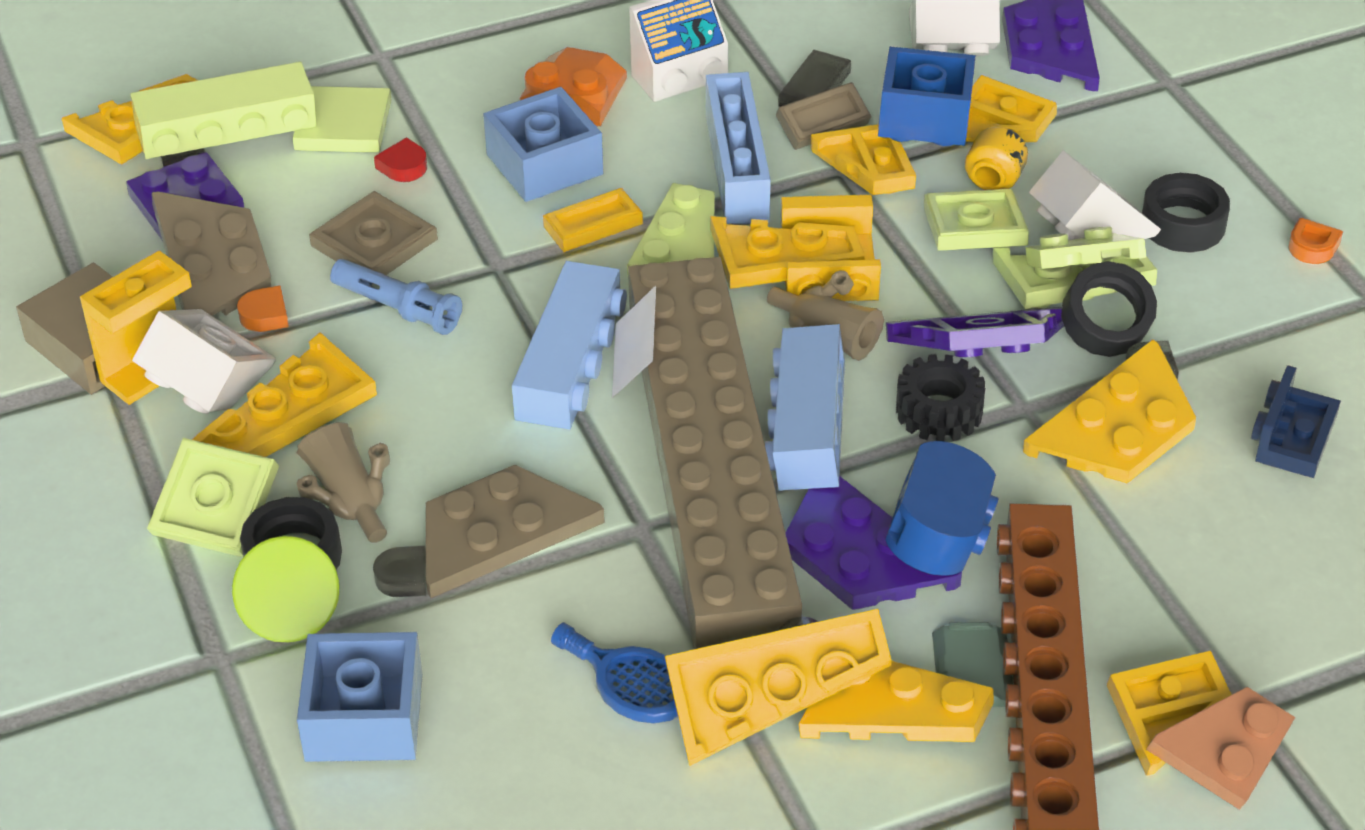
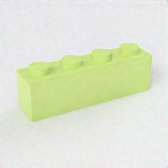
[130,61,316,159]

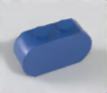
[885,441,999,576]

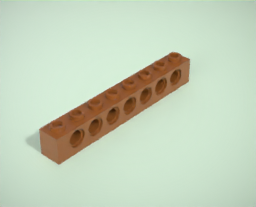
[997,503,1099,830]

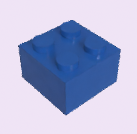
[878,46,976,146]

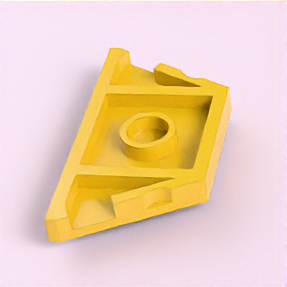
[1023,339,1196,483]

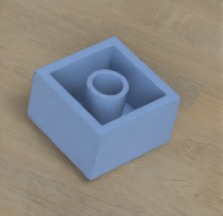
[483,87,604,202]
[297,632,423,762]

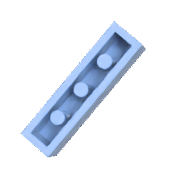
[706,72,771,224]
[512,261,627,430]
[765,324,845,491]

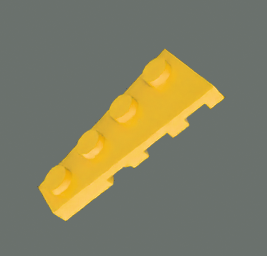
[192,332,377,457]
[665,609,892,766]

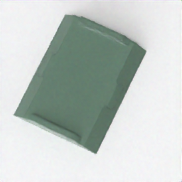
[932,622,1013,707]

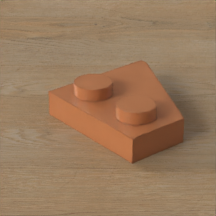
[1146,687,1295,810]

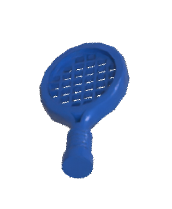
[551,622,678,724]

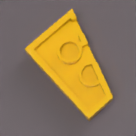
[62,74,198,165]
[710,216,865,289]
[799,661,994,742]

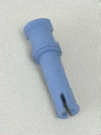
[330,259,462,335]

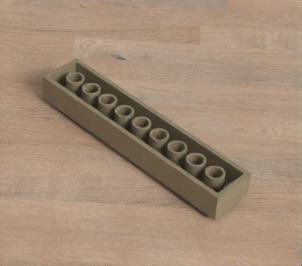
[628,257,802,649]

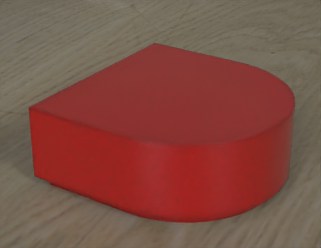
[374,137,427,182]

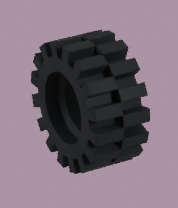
[896,354,986,441]

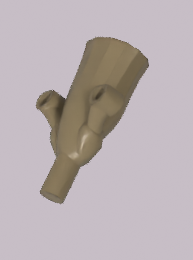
[767,270,884,361]
[296,422,390,543]

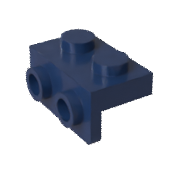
[1251,365,1341,478]

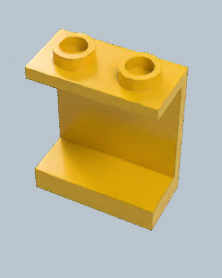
[781,195,881,301]
[80,250,192,405]

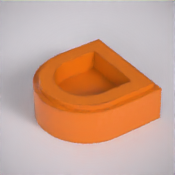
[1288,218,1343,264]
[237,285,289,332]

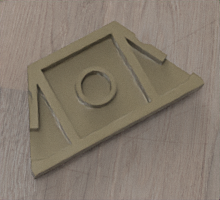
[152,192,271,316]
[426,465,605,598]

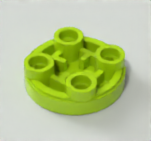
[232,536,340,642]

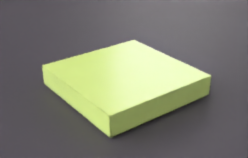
[293,86,392,152]
[924,189,1029,251]
[147,438,279,557]

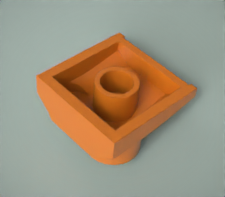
[520,47,627,126]

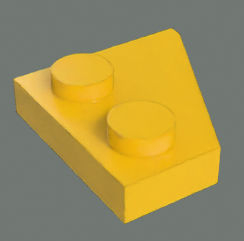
[966,75,1057,142]
[810,124,916,195]
[1106,650,1232,776]

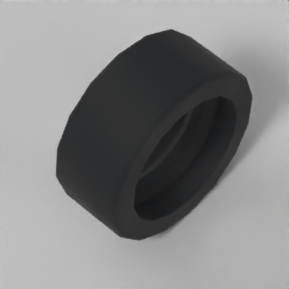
[1142,172,1230,253]
[1061,261,1157,357]
[240,497,342,570]

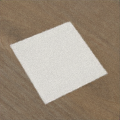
[612,286,656,398]

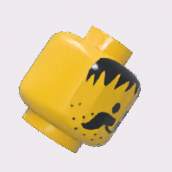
[965,127,1028,190]

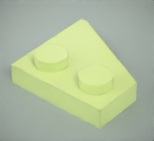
[1025,226,1146,269]

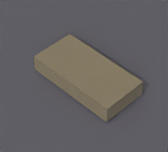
[776,82,872,150]

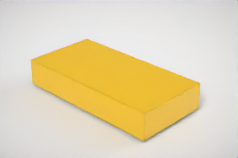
[543,188,643,252]

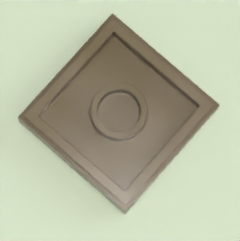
[309,191,438,284]

